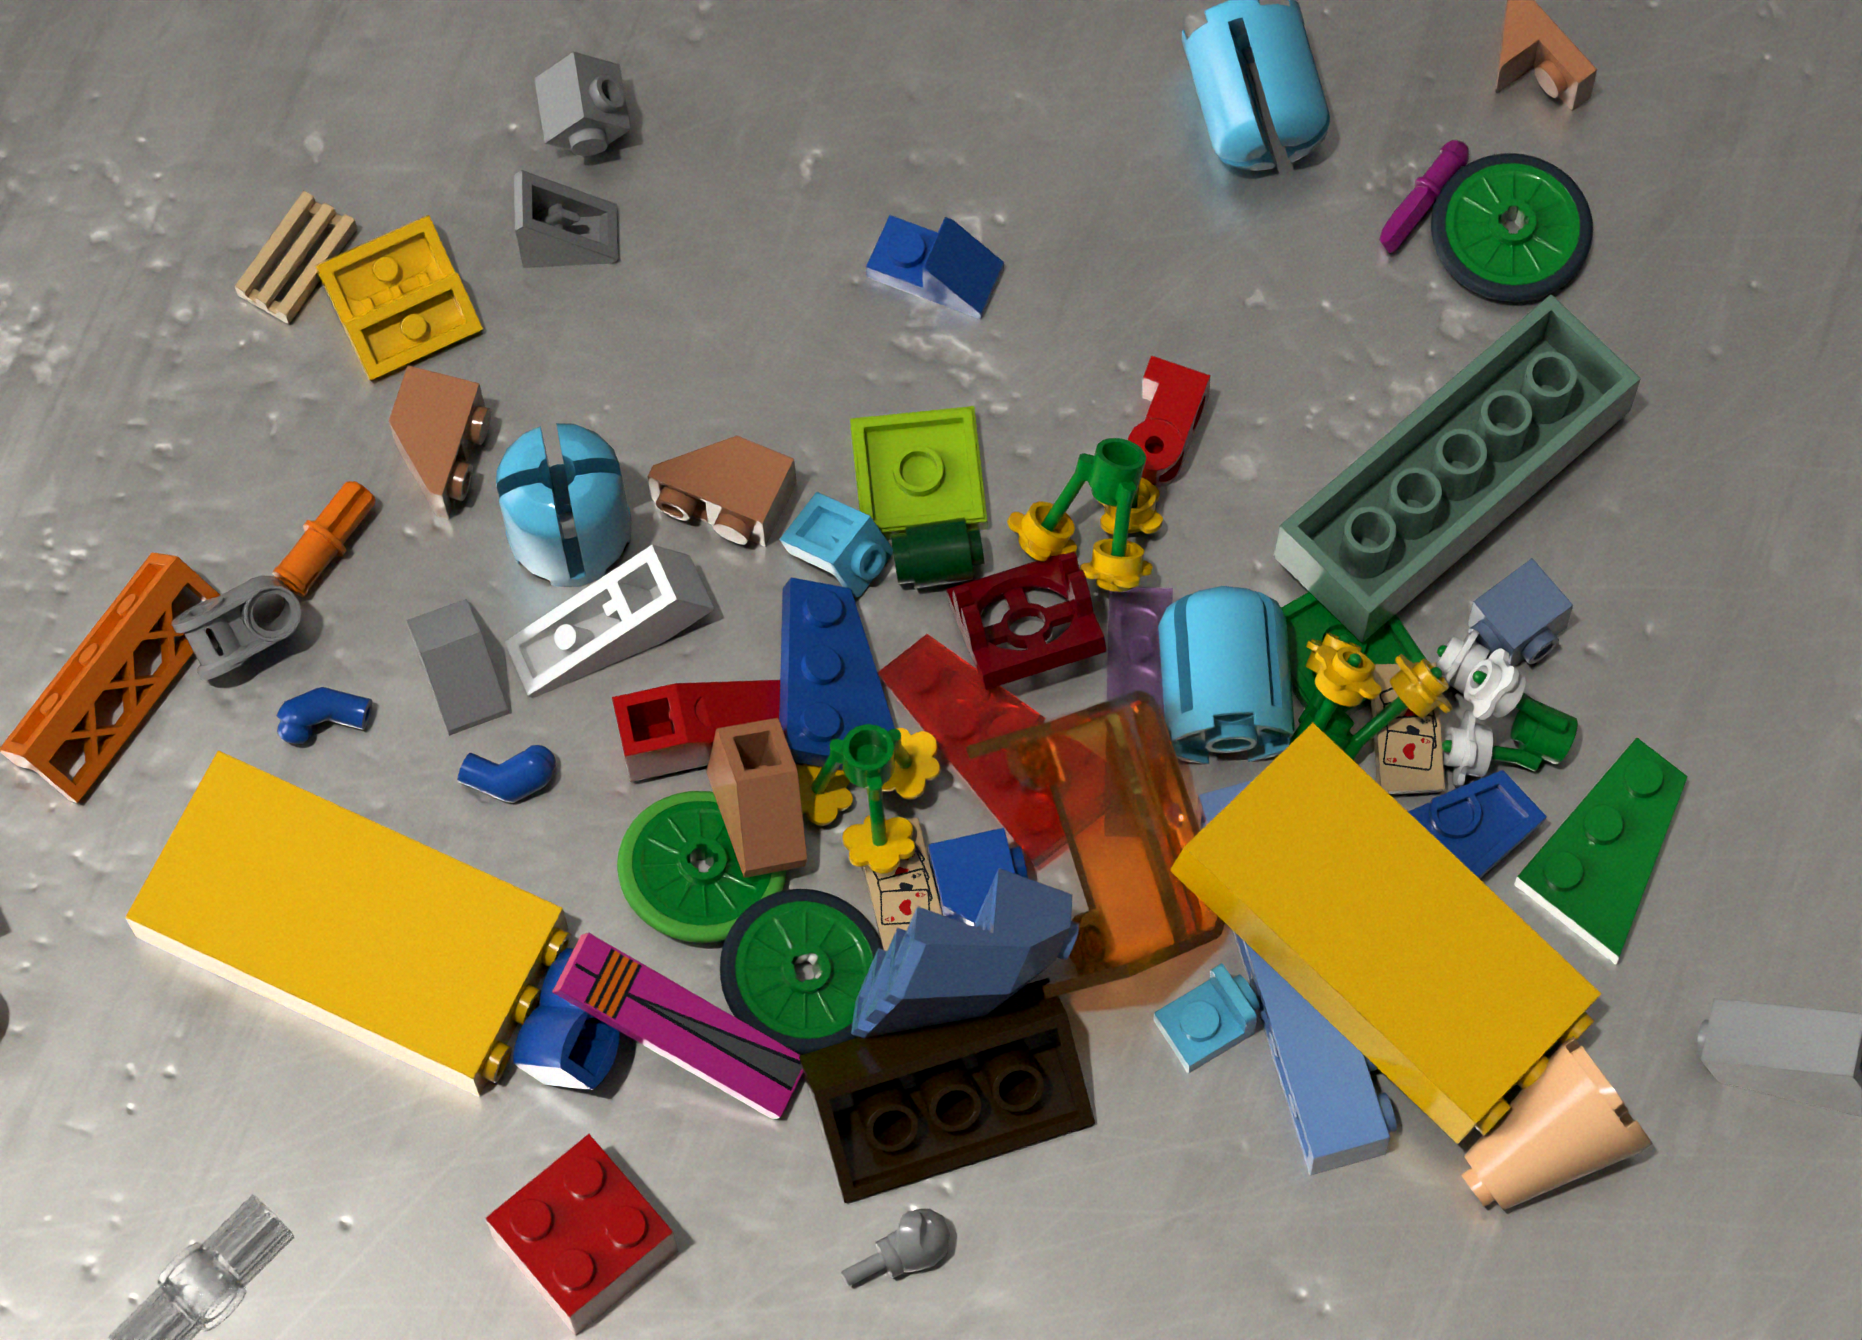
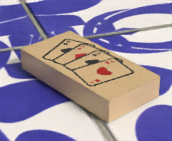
[1371,662,1445,795]
[863,818,942,951]

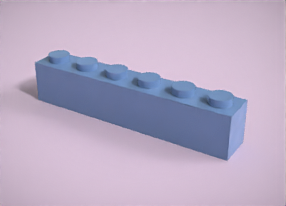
[1196,780,1397,1176]

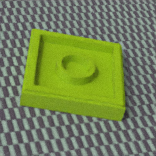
[850,406,988,540]

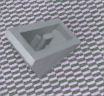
[514,170,618,268]
[407,599,509,735]

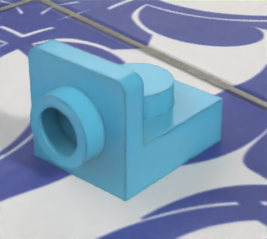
[779,492,893,597]
[1153,963,1260,1074]

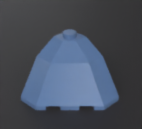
[851,868,1079,1038]

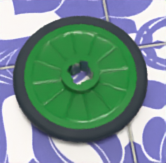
[1431,153,1593,302]
[720,889,883,1055]

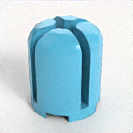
[1182,0,1330,171]
[496,423,631,587]
[1158,586,1295,764]

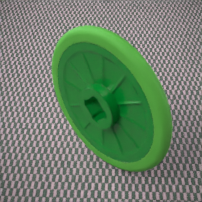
[617,791,786,943]

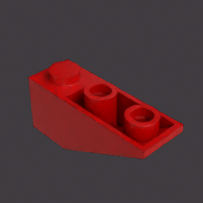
[612,680,780,782]

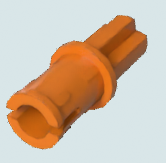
[272,481,376,597]

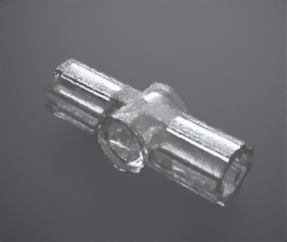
[109,1194,295,1340]

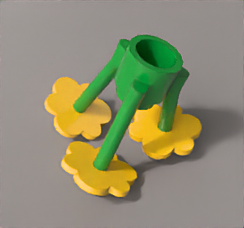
[796,724,941,874]

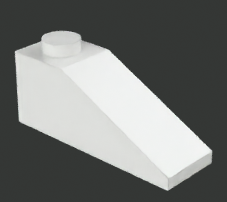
[504,545,714,698]

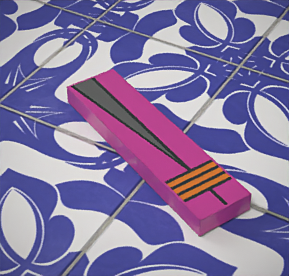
[552,933,803,1119]

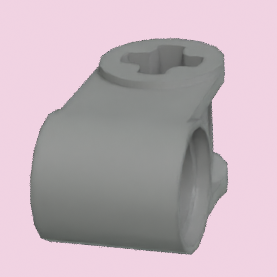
[172,575,301,680]

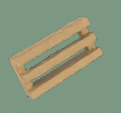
[235,191,357,324]

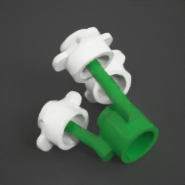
[1436,629,1578,787]

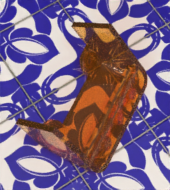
[966,690,1225,999]

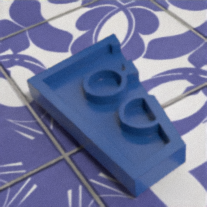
[779,577,895,770]
[1408,770,1547,879]

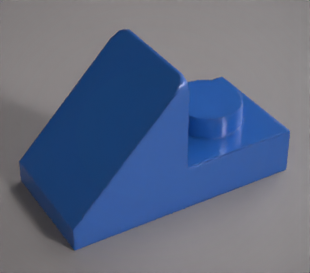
[866,215,1004,319]

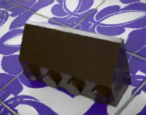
[799,977,1095,1203]

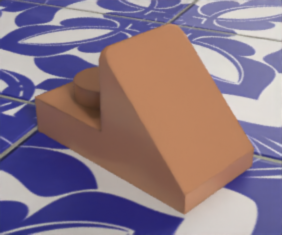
[1495,0,1597,111]

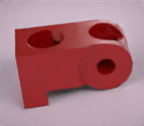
[1128,355,1211,488]

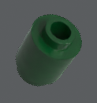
[891,517,985,589]

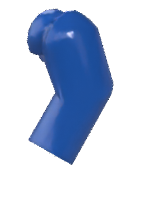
[277,687,372,744]
[457,745,556,803]

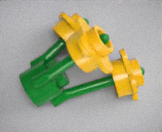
[1007,438,1163,592]
[1289,633,1452,760]

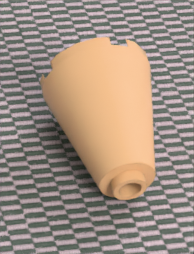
[1461,1036,1652,1210]

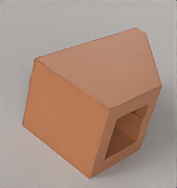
[389,365,491,519]
[647,435,797,547]
[706,718,807,878]

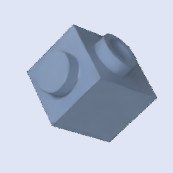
[1468,558,1573,667]

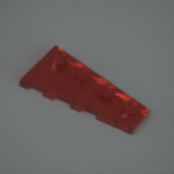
[877,634,1136,868]

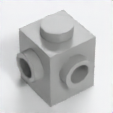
[534,52,631,156]

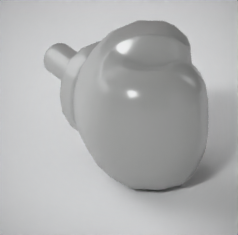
[841,1208,950,1286]

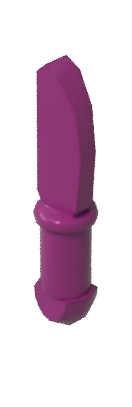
[1379,140,1469,253]

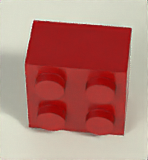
[485,1134,678,1335]

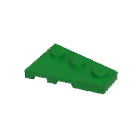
[1514,738,1688,965]

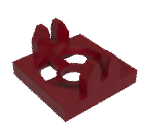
[946,551,1107,690]

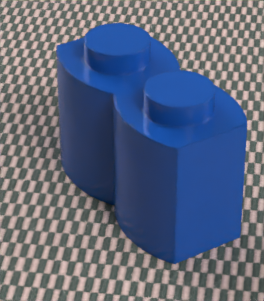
[513,948,619,1090]

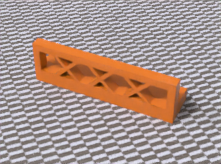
[0,552,220,803]

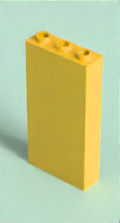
[1170,723,1602,1144]
[125,750,571,1097]

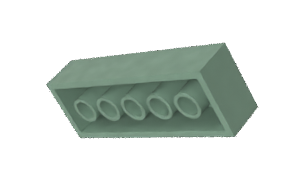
[1274,294,1641,643]

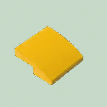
[314,215,483,380]

